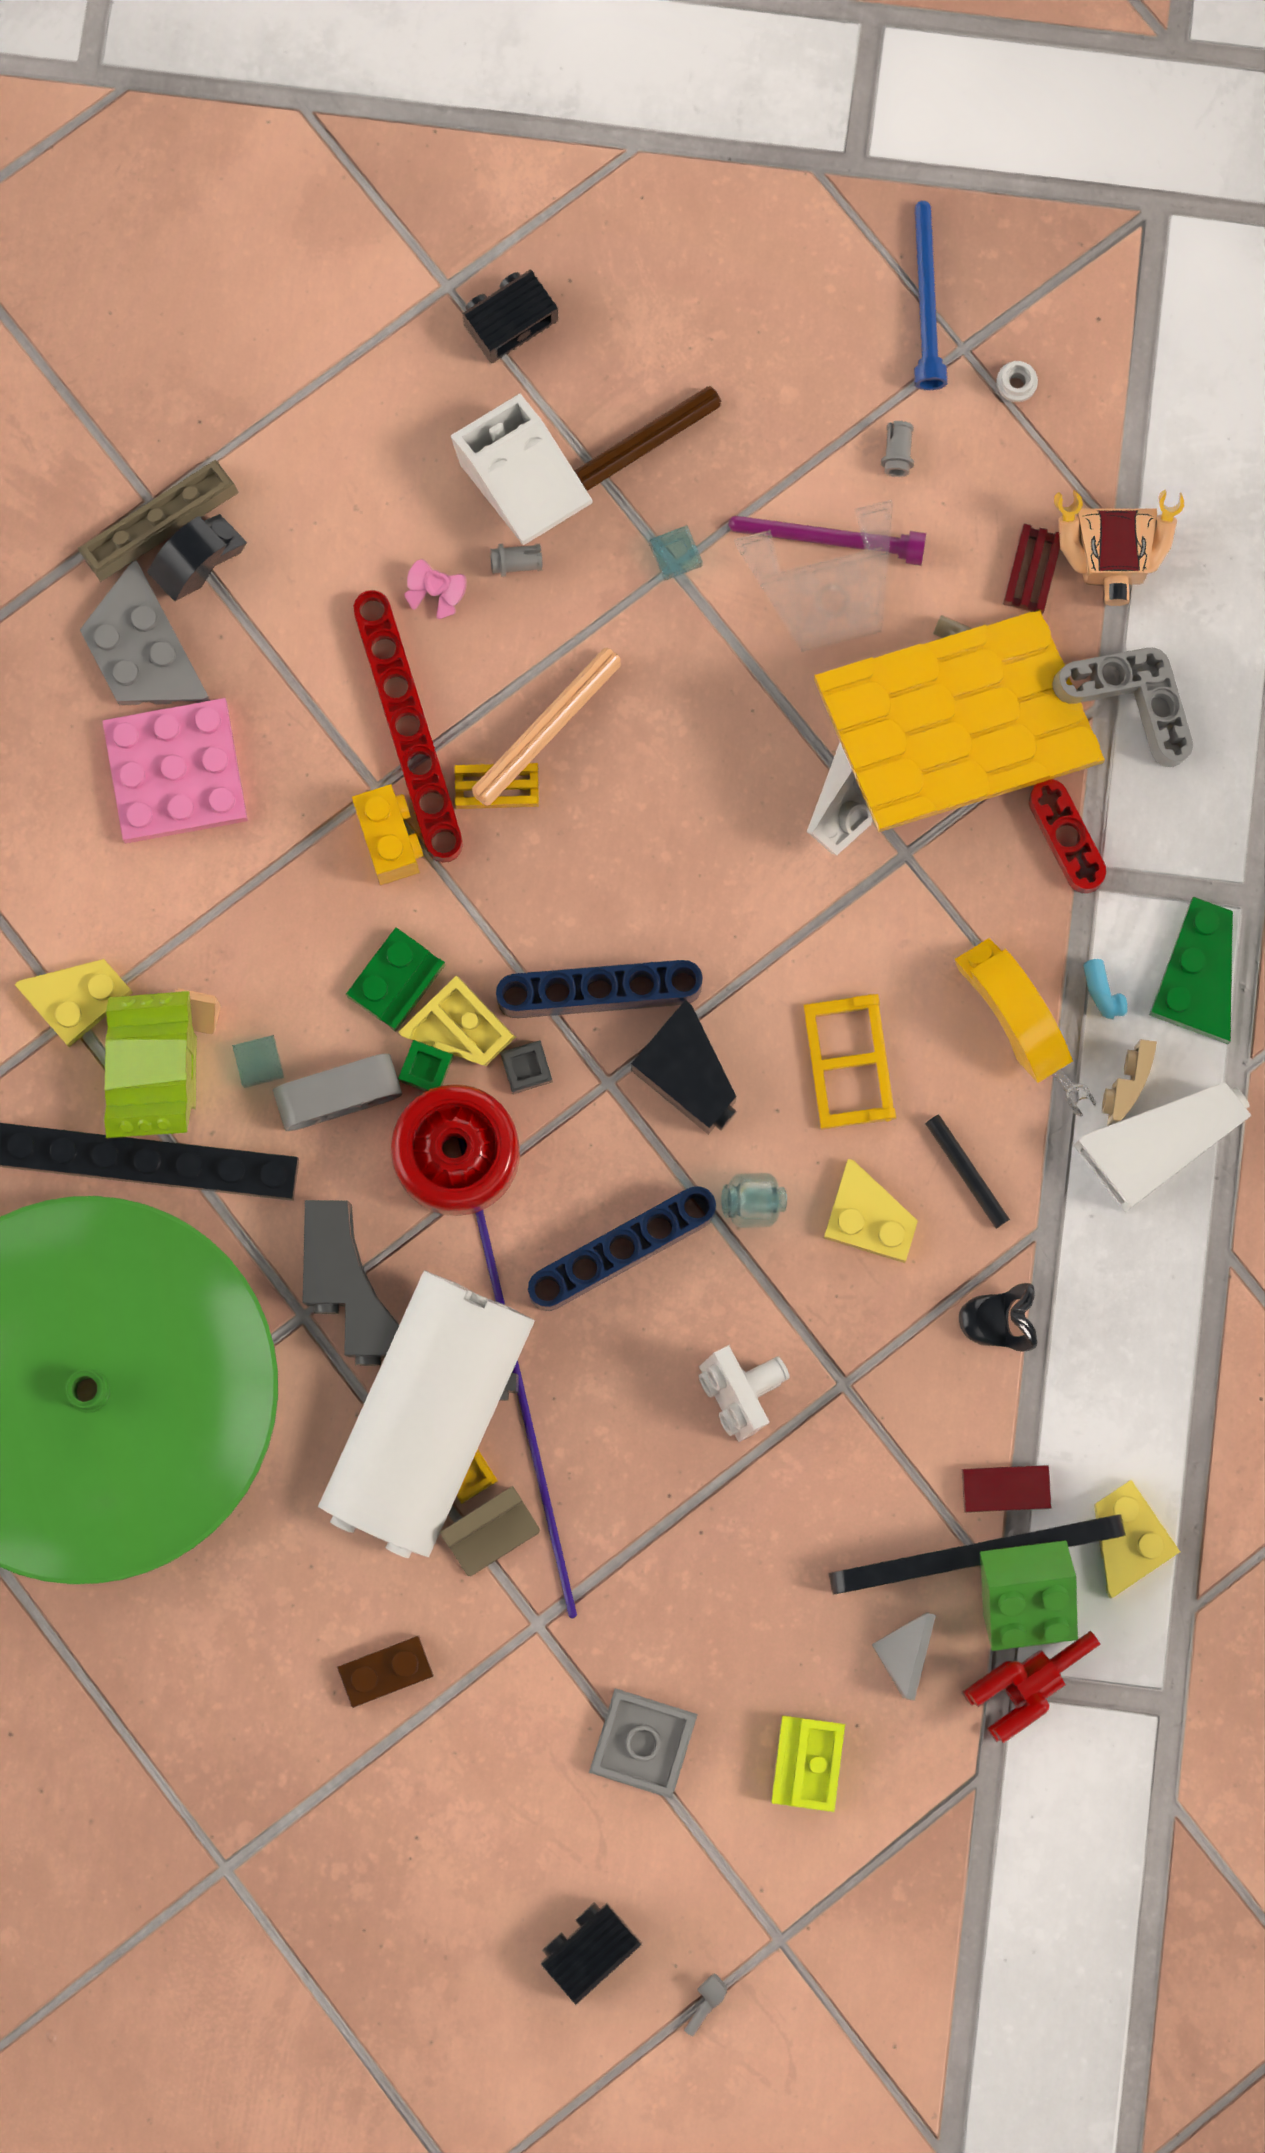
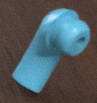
[1083,959,1128,1019]

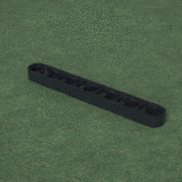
[828,1514,1126,1595]

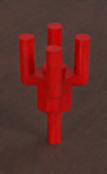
[962,1631,1100,1744]

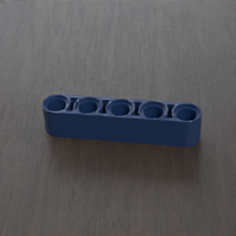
[496,960,703,1019]
[528,1186,716,1311]

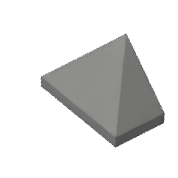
[872,1613,936,1700]

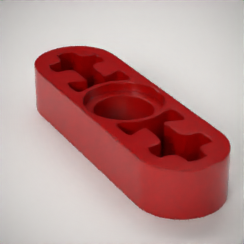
[1029,779,1107,893]

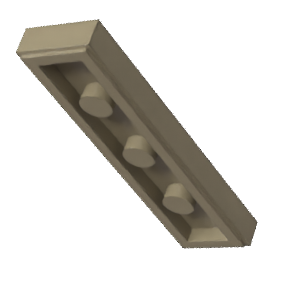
[78,459,239,582]

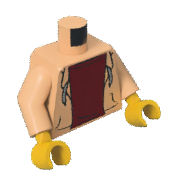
[1054,490,1184,606]

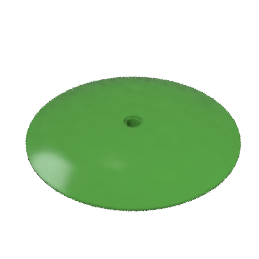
[0,1196,278,1584]

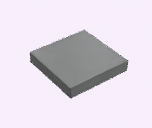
[589,1688,698,1799]

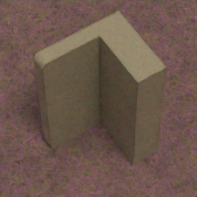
[439,1486,540,1576]

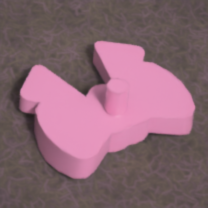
[405,559,467,619]

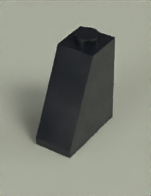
[631,1000,737,1135]

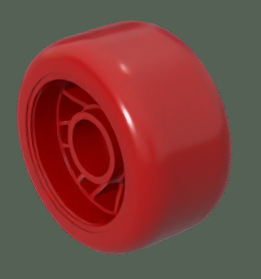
[391,1084,520,1216]

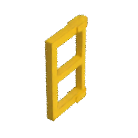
[804,994,896,1130]

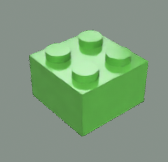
[980,1541,1078,1651]

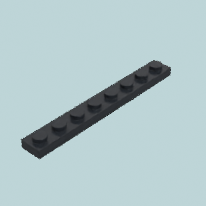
[0,1123,299,1201]

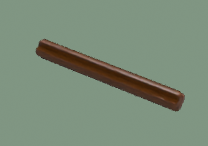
[574,386,721,491]

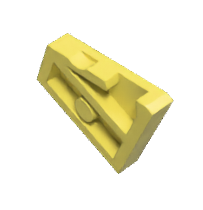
[15,959,133,1047]
[398,976,516,1066]
[824,1159,918,1263]
[1094,1480,1180,1599]

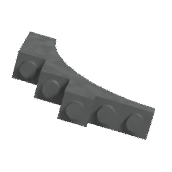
[303,1200,519,1401]

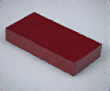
[962,1465,1052,1513]

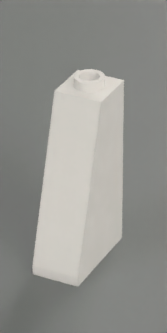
[1074,1082,1252,1212]

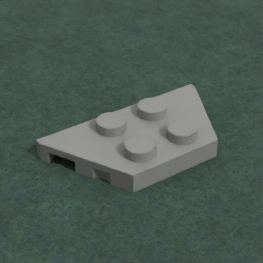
[80,560,210,705]

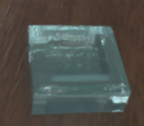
[649,525,703,581]
[232,1035,285,1088]

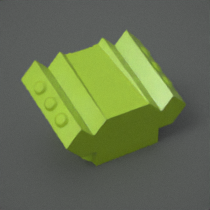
[104,991,197,1138]

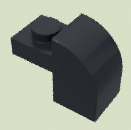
[147,514,247,601]

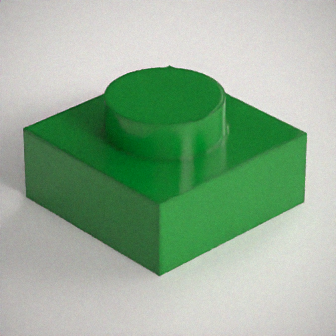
[398,1040,453,1091]

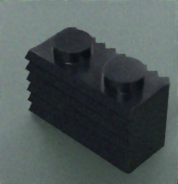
[462,269,559,364]
[541,1902,642,2005]

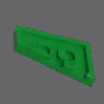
[1149,897,1233,1044]

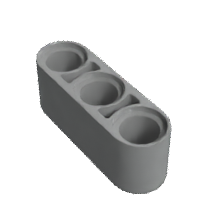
[273,1054,402,1131]

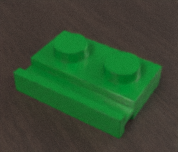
[346,927,445,1032]

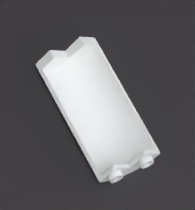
[318,1270,535,1558]

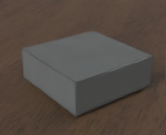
[500,1040,553,1094]

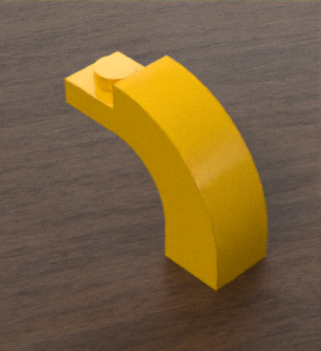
[954,938,1073,1083]

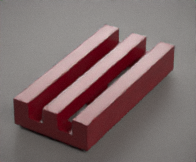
[1003,523,1060,615]

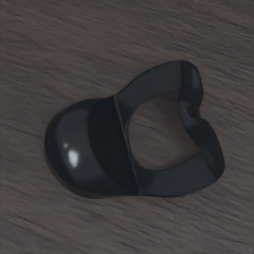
[959,1283,1038,1352]

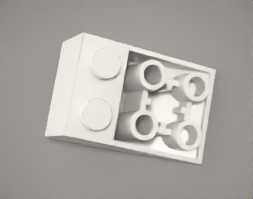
[451,394,593,546]

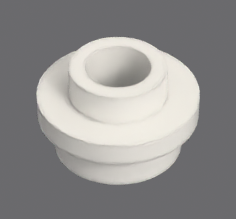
[996,361,1038,402]

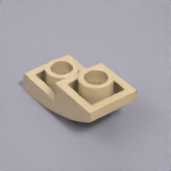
[1102,1039,1157,1126]

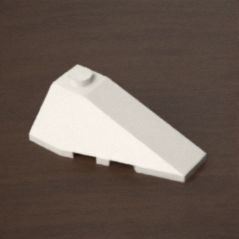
[807,742,872,855]

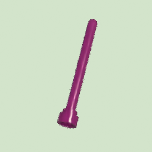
[728,516,926,566]

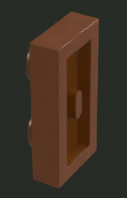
[337,1636,434,1708]

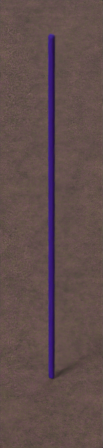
[458,1138,577,1619]

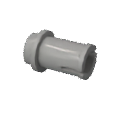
[881,421,914,477]
[490,544,543,577]

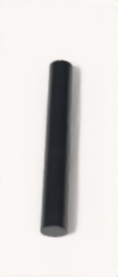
[925,1114,1010,1229]

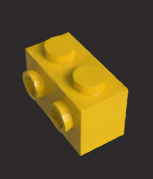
[352,784,424,886]

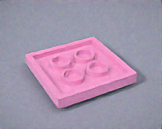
[102,698,248,844]

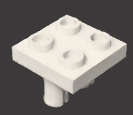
[699,1345,790,1442]

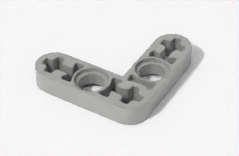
[1053,648,1193,767]

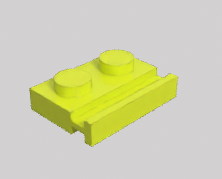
[771,1716,845,1812]

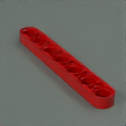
[353,590,463,863]

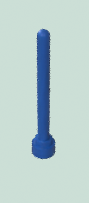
[914,200,948,390]

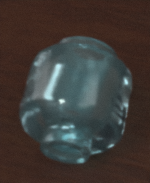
[721,1172,787,1228]

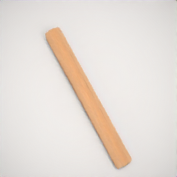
[472,648,621,806]

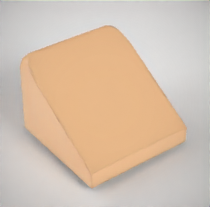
[175,988,221,1034]

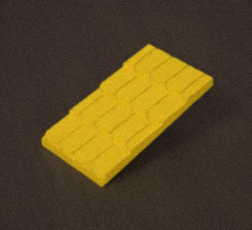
[814,611,1105,832]

